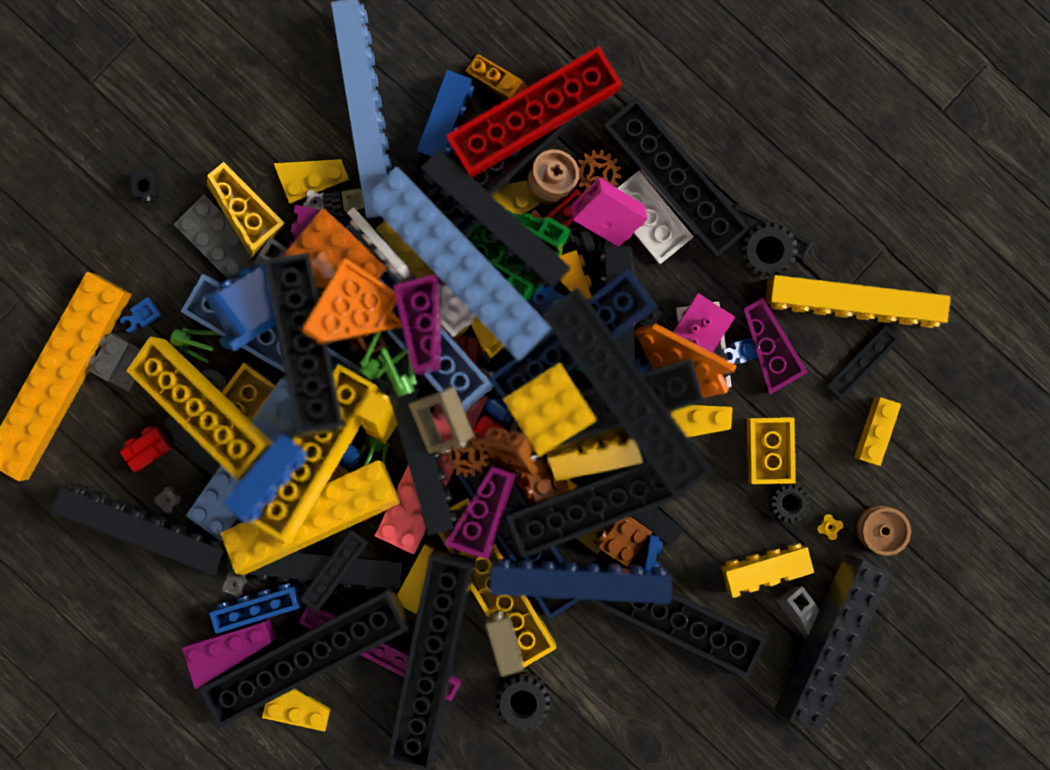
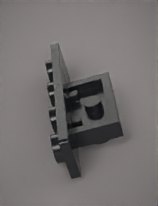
[163,415,221,476]

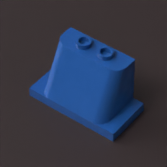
[205,263,275,351]

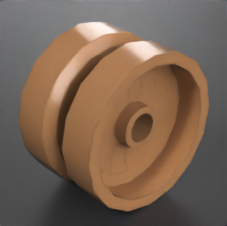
[526,149,579,206]
[856,505,911,556]

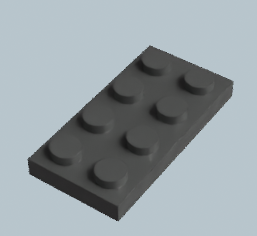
[174,195,261,281]

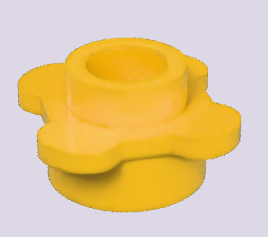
[817,514,843,540]

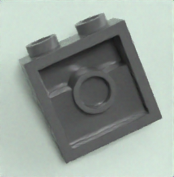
[89,333,141,392]

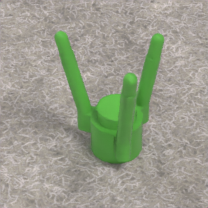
[170,328,220,363]
[359,332,408,381]
[378,348,417,396]
[350,435,389,469]

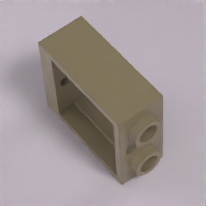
[409,387,474,454]
[486,610,524,676]

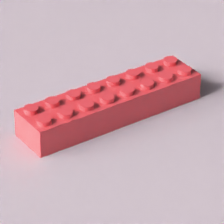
[375,395,489,554]

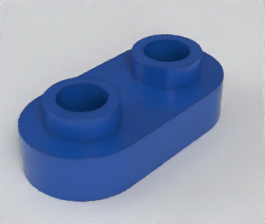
[644,535,663,570]

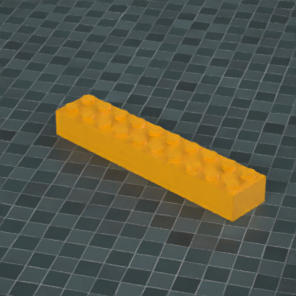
[0,272,132,481]

